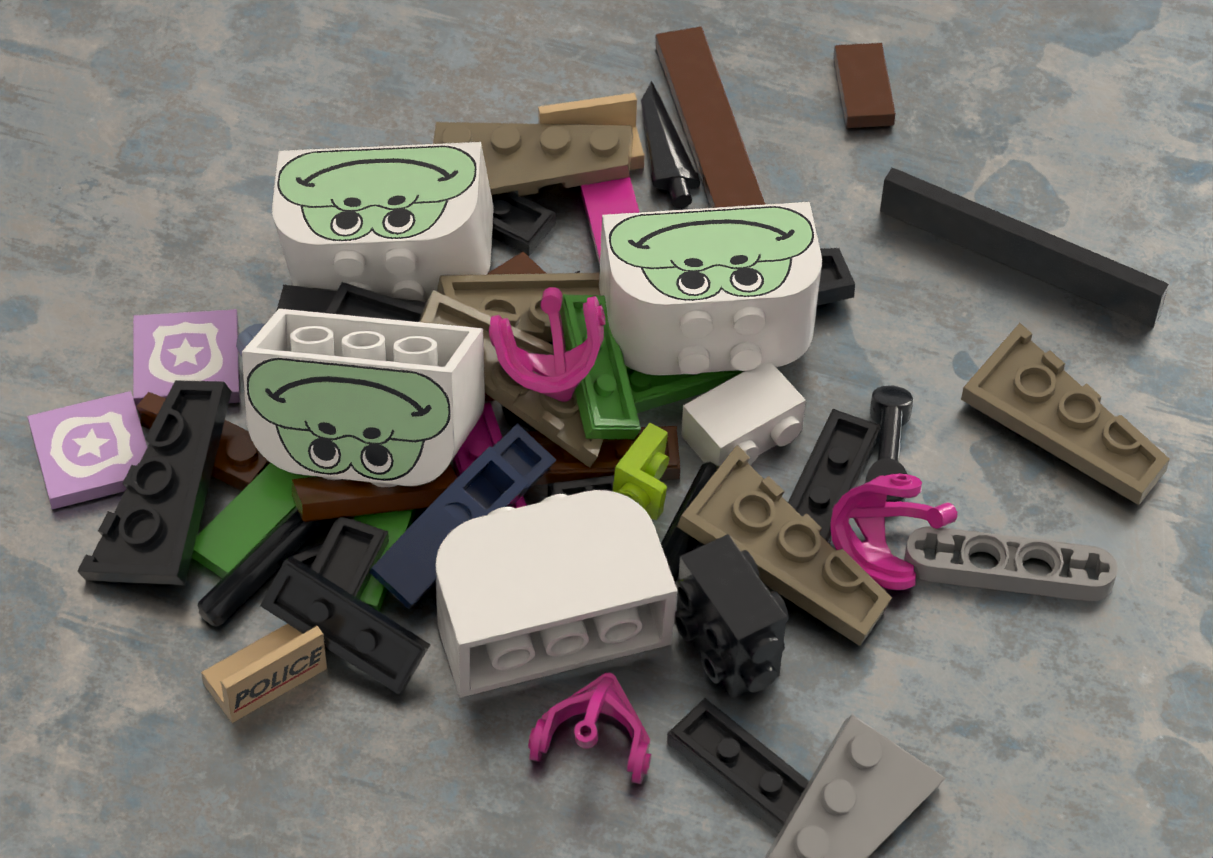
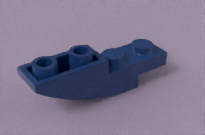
[369,424,556,609]

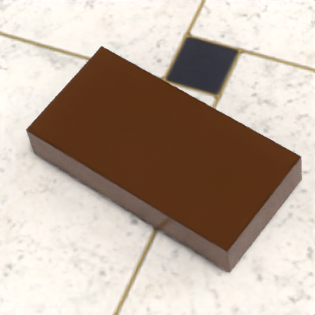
[833,43,896,128]

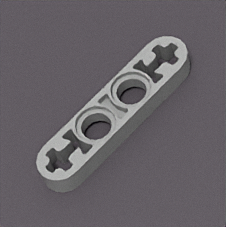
[904,526,1118,601]

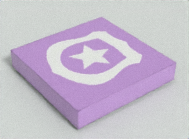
[133,309,240,409]
[27,391,147,509]

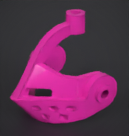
[489,287,606,402]
[830,474,957,590]
[528,673,651,784]

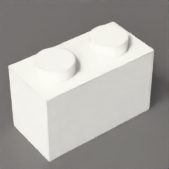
[681,363,806,466]

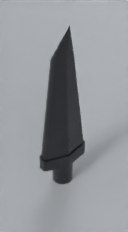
[641,81,701,209]

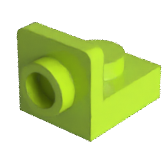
[612,423,669,520]

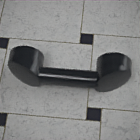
[865,385,914,502]

